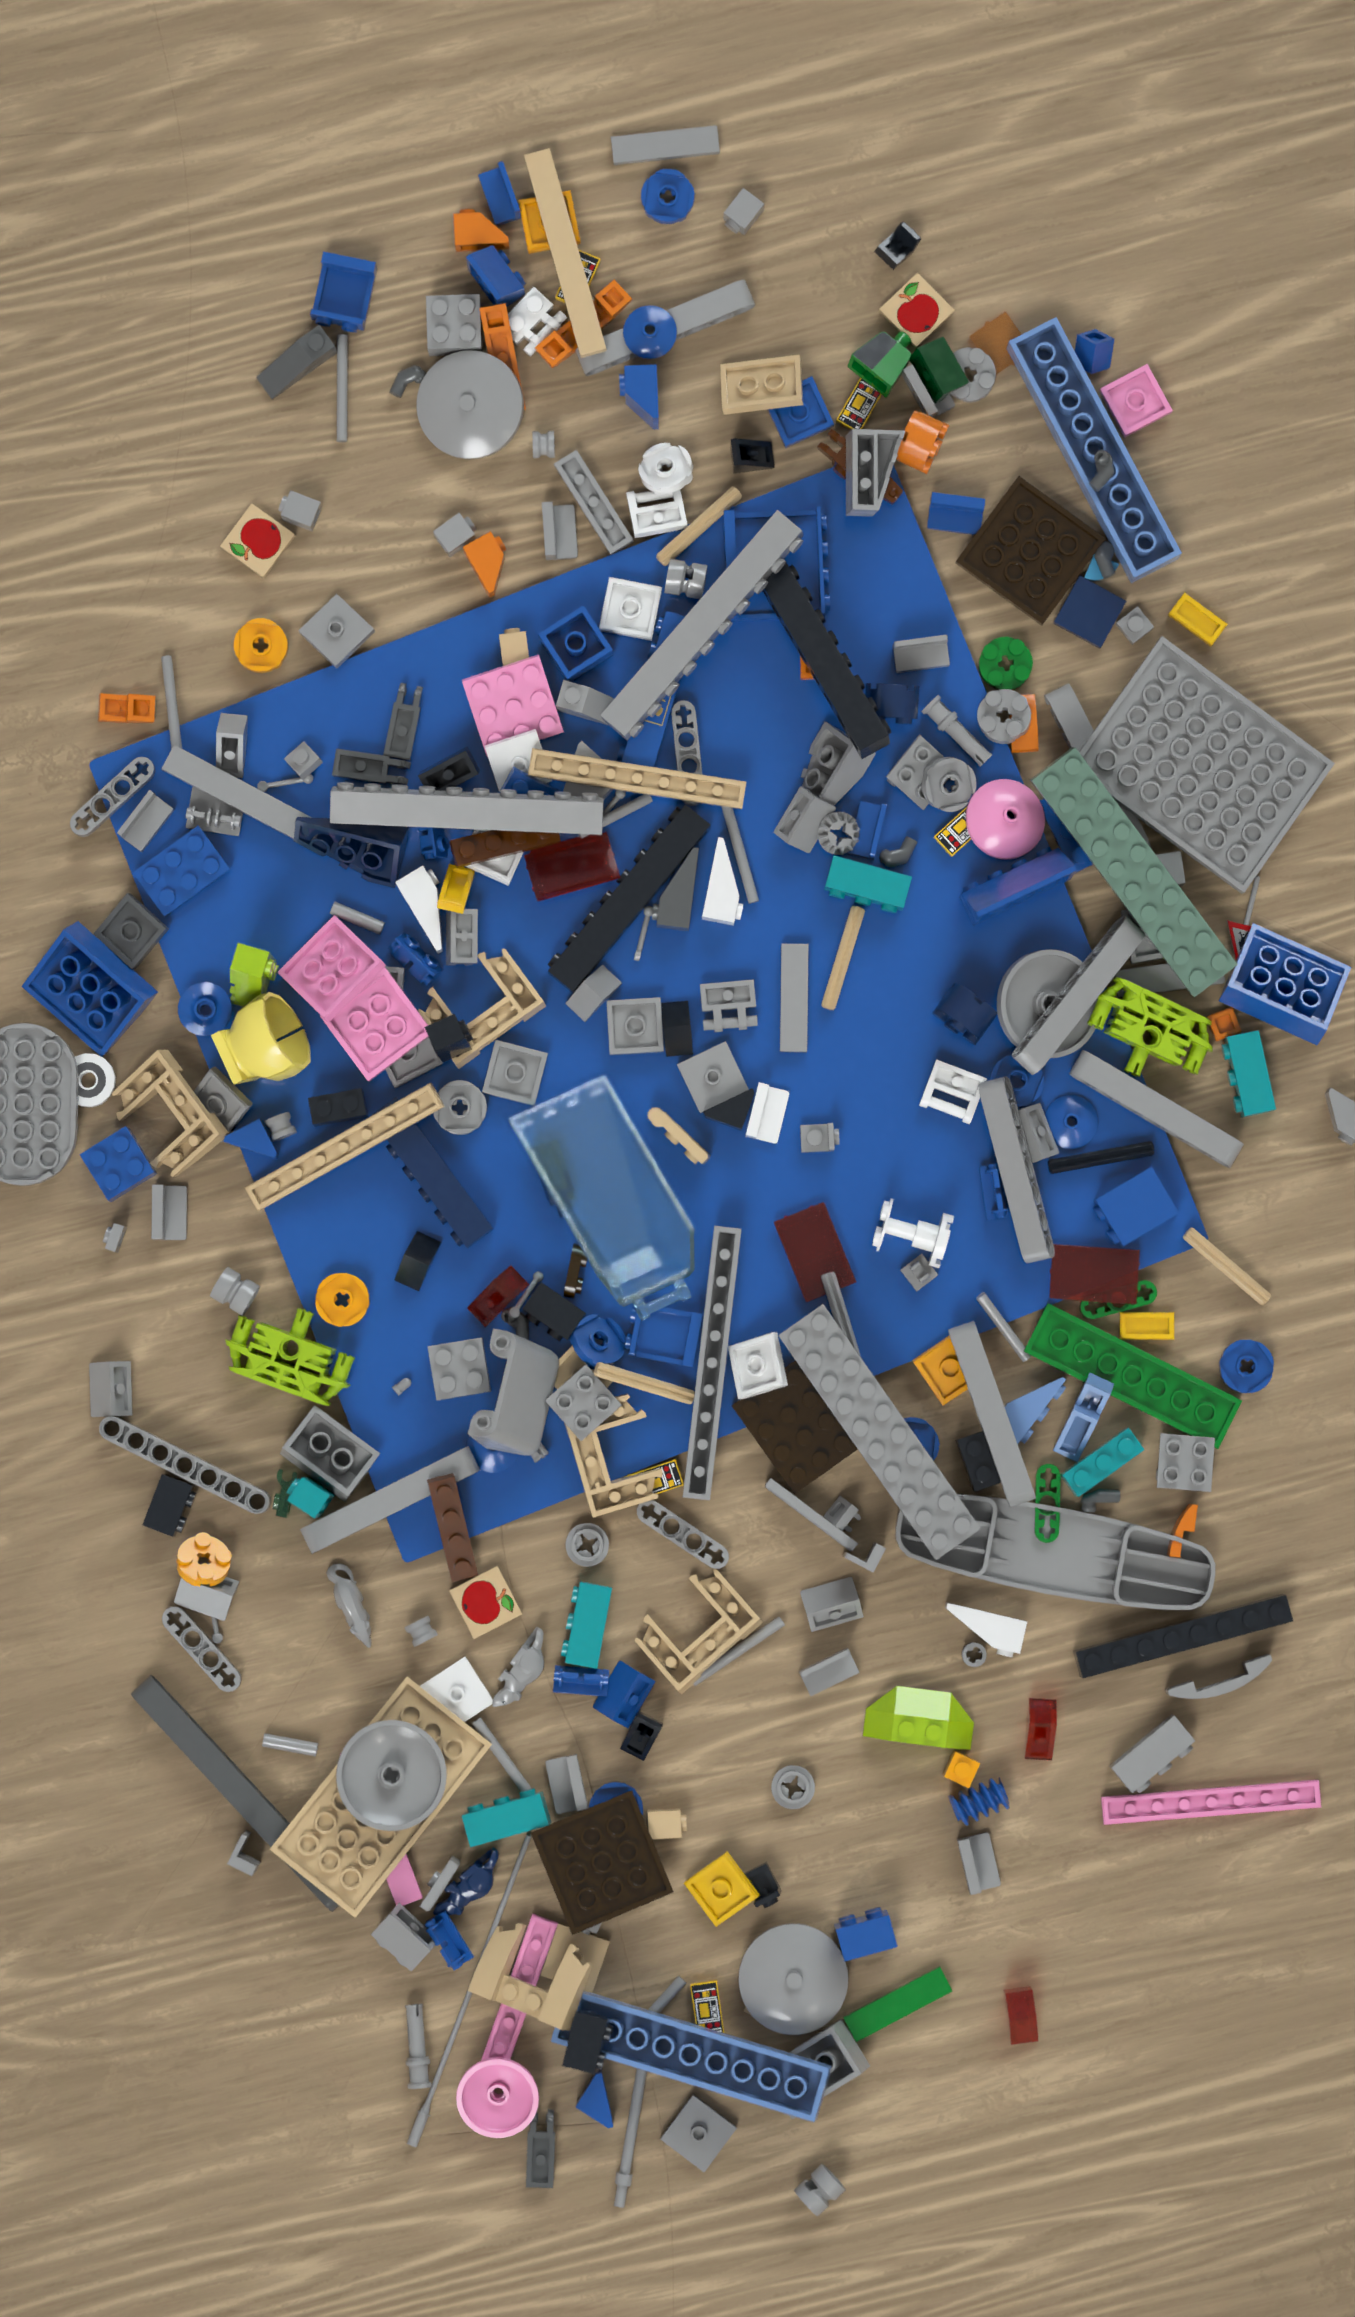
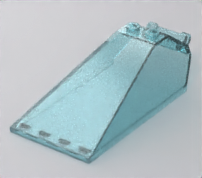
[508,1075,695,1320]

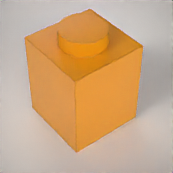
[942,1750,980,1788]

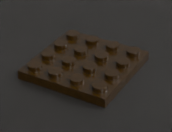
[955,476,1106,626]
[732,1360,858,1495]
[531,1790,674,1935]

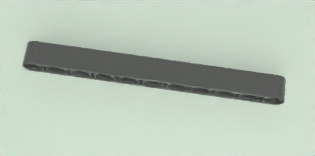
[131,1675,339,1912]

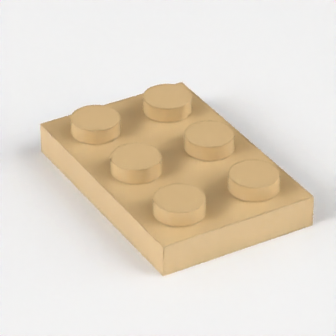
[720,355,803,415]

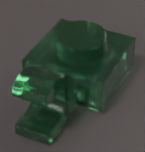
[272,1469,298,1518]

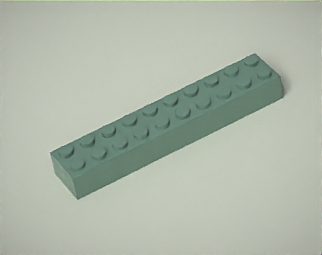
[1030,747,1238,997]

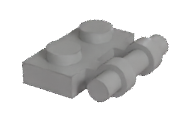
[700,980,758,1032]

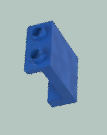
[310,251,377,333]
[1093,1167,1179,1247]
[624,1302,703,1368]

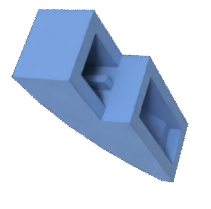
[1053,1372,1114,1462]

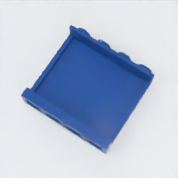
[723,506,830,622]

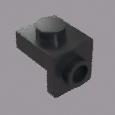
[874,222,921,270]
[744,1862,782,1908]

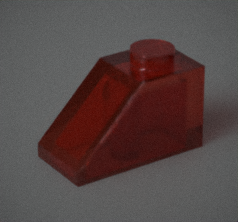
[467,1265,529,1328]
[1025,1698,1057,1761]
[1003,1986,1038,2045]

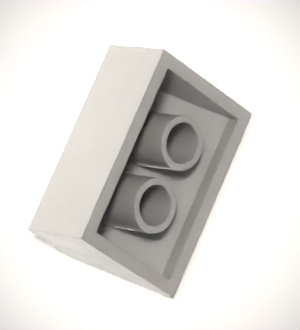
[280,1405,380,1502]

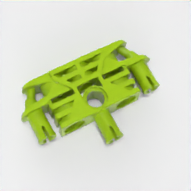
[1087,977,1213,1077]
[225,1308,355,1406]

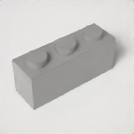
[1109,1714,1195,1793]

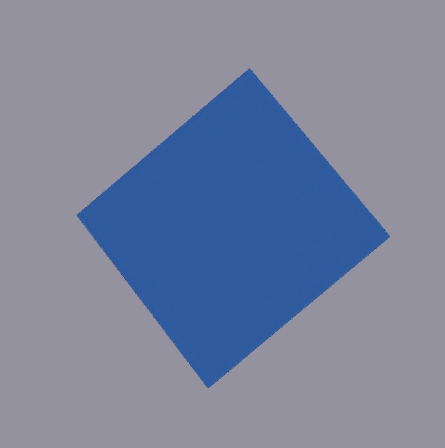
[89,465,1208,1562]

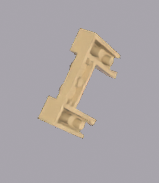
[418,949,546,1069]
[112,1050,230,1177]
[564,1394,663,1517]
[635,1569,763,1694]
[468,1923,593,2030]

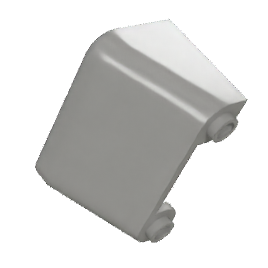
[468,1329,559,1456]

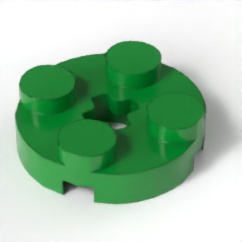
[978,637,1033,690]

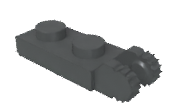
[383,683,423,761]
[332,749,411,785]
[526,2110,555,2188]

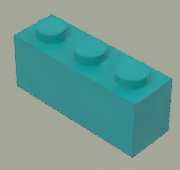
[824,855,912,913]
[1221,1030,1276,1118]
[1061,1428,1145,1497]
[287,1477,335,1519]
[561,1581,612,1669]
[462,1788,552,1847]

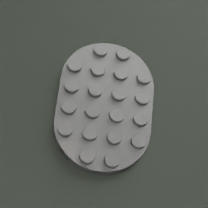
[0,1023,79,1186]

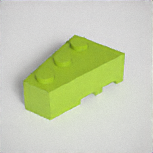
[230,943,279,1007]

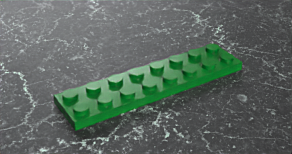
[1023,1303,1242,1449]

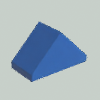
[224,1119,279,1159]
[575,2069,614,2128]

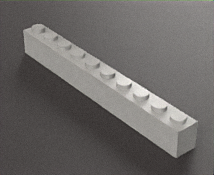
[600,510,803,740]
[330,782,604,835]
[683,1226,741,1501]

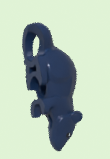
[433,1847,499,1915]

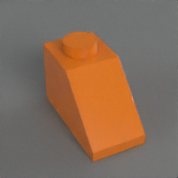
[453,209,509,252]
[463,531,506,598]

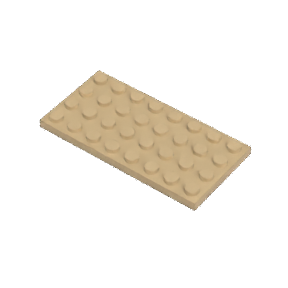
[269,1677,492,1918]

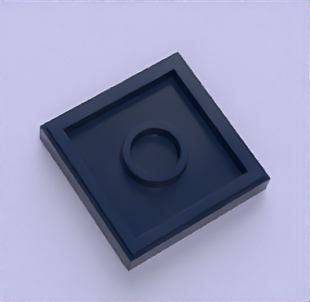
[1053,576,1127,649]

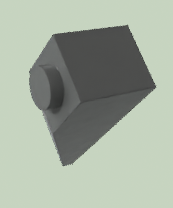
[256,325,337,400]
[652,847,699,931]

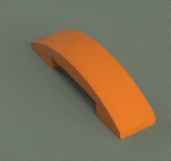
[535,279,632,368]
[479,303,526,410]

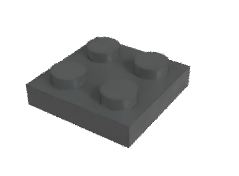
[94,893,169,970]

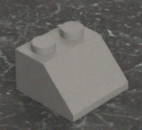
[789,2019,870,2096]

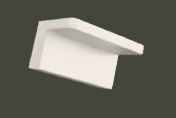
[745,1082,789,1144]

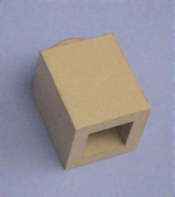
[499,628,529,666]
[648,1808,687,1839]

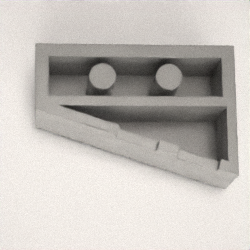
[846,429,905,516]

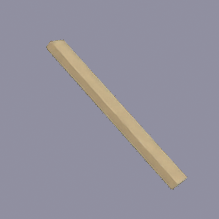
[524,148,607,358]
[528,748,746,809]
[245,1083,445,1211]

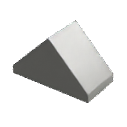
[565,965,622,1022]

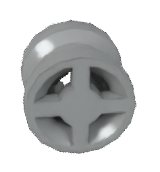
[532,431,555,458]
[264,1112,297,1142]
[405,1616,438,1647]

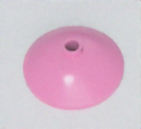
[965,779,1045,859]
[456,2058,539,2138]

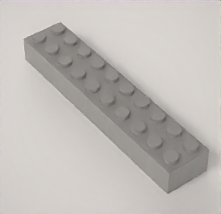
[778,1304,981,1560]

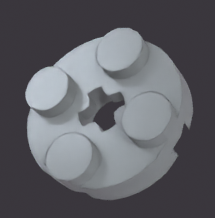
[949,347,996,403]
[977,689,1031,744]
[922,757,976,812]
[433,1080,487,1135]

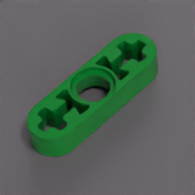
[1079,1280,1157,1319]
[1034,1464,1061,1543]

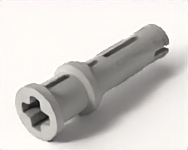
[921,695,992,767]
[405,2004,432,2089]

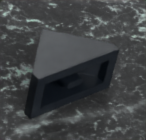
[730,438,775,474]
[661,1001,693,1057]
[703,1088,755,1131]
[395,1231,442,1291]
[620,1711,663,1761]

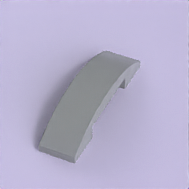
[1165,1654,1272,1699]

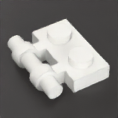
[508,287,567,357]

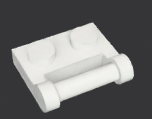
[626,490,687,538]
[919,1060,987,1125]

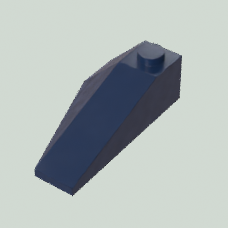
[294,817,409,888]

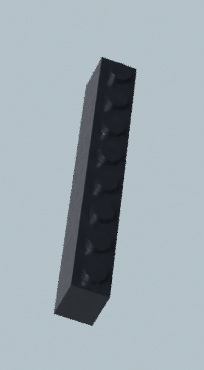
[762,559,892,759]
[548,804,711,994]
[1073,1594,1293,1678]

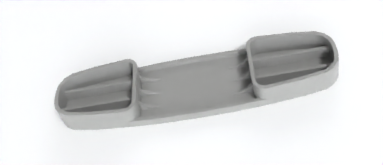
[895,1494,1215,1610]

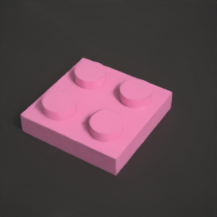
[1099,364,1173,438]

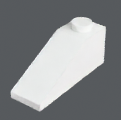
[702,837,743,926]
[395,866,443,954]
[945,1602,1027,1657]

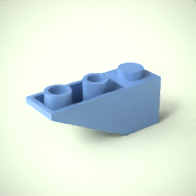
[1004,1377,1066,1444]

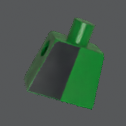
[847,331,912,398]

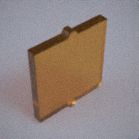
[969,312,1022,375]

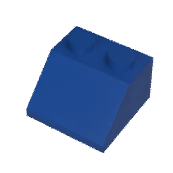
[466,245,526,307]
[619,364,659,430]

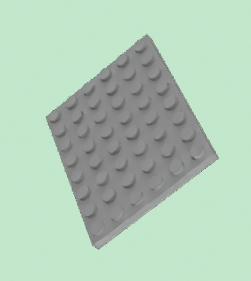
[1079,636,1335,894]

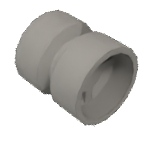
[664,558,708,599]
[210,1267,260,1316]
[794,2164,846,2216]

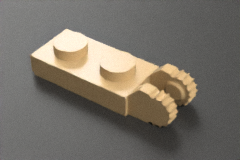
[647,1107,711,1164]

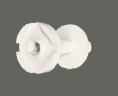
[872,1198,954,1268]

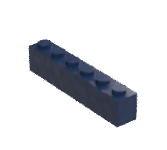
[370,1097,493,1249]

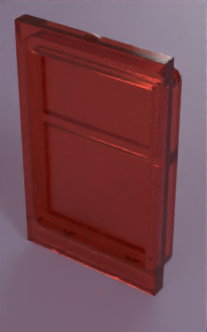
[524,832,620,902]
[774,1202,856,1302]
[1049,1244,1140,1305]

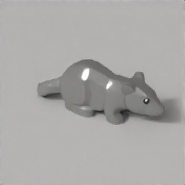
[326,1564,372,1648]
[492,1627,544,1707]

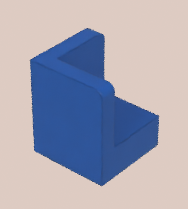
[1075,329,1115,374]

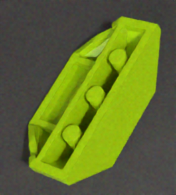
[863,1686,974,1750]

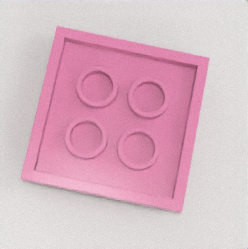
[462,655,564,757]
[277,915,386,1023]
[320,967,428,1081]

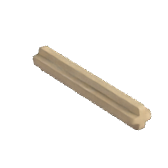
[656,486,742,566]
[821,906,865,1010]
[1183,1228,1271,1305]
[594,1362,695,1405]

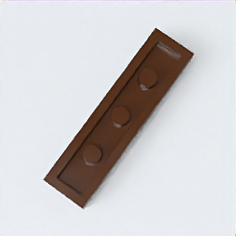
[449,830,561,868]
[427,1473,478,1582]

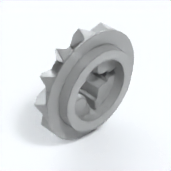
[818,812,860,855]
[566,1523,609,1567]
[771,1765,815,1809]

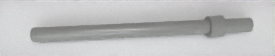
[614,2068,647,2208]

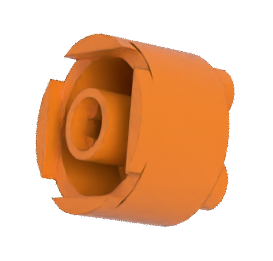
[896,410,949,474]

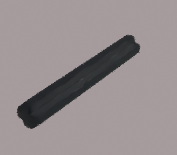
[1048,1141,1155,1174]

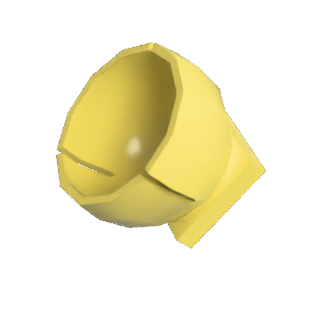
[211,992,311,1085]

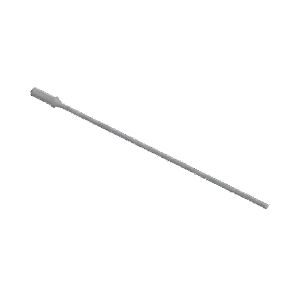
[407,1835,531,2147]

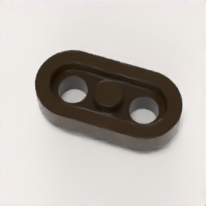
[563,1243,589,1298]

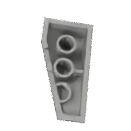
[795,721,876,805]

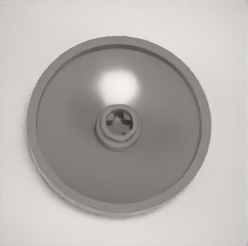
[417,350,524,459]
[997,949,1097,1058]
[336,1720,447,1831]
[739,1923,848,2035]

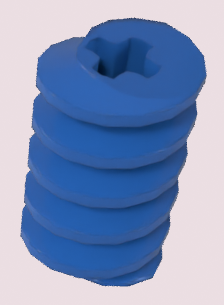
[948,1778,1010,1826]

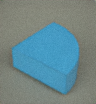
[1084,554,1119,582]

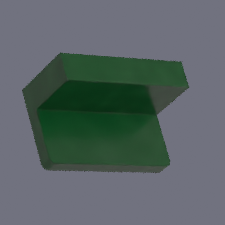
[910,337,969,404]

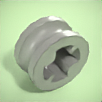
[961,1642,987,1667]

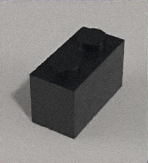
[418,747,480,791]
[424,1014,474,1063]
[308,1088,368,1127]
[523,1282,586,1342]
[955,1431,1001,1492]
[142,1474,197,1537]
[562,2010,613,2074]

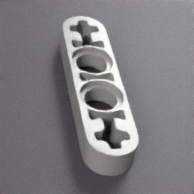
[671,700,702,806]
[70,757,155,837]
[637,1500,729,1569]
[162,1606,242,1692]

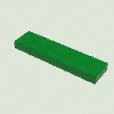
[843,1966,953,2042]

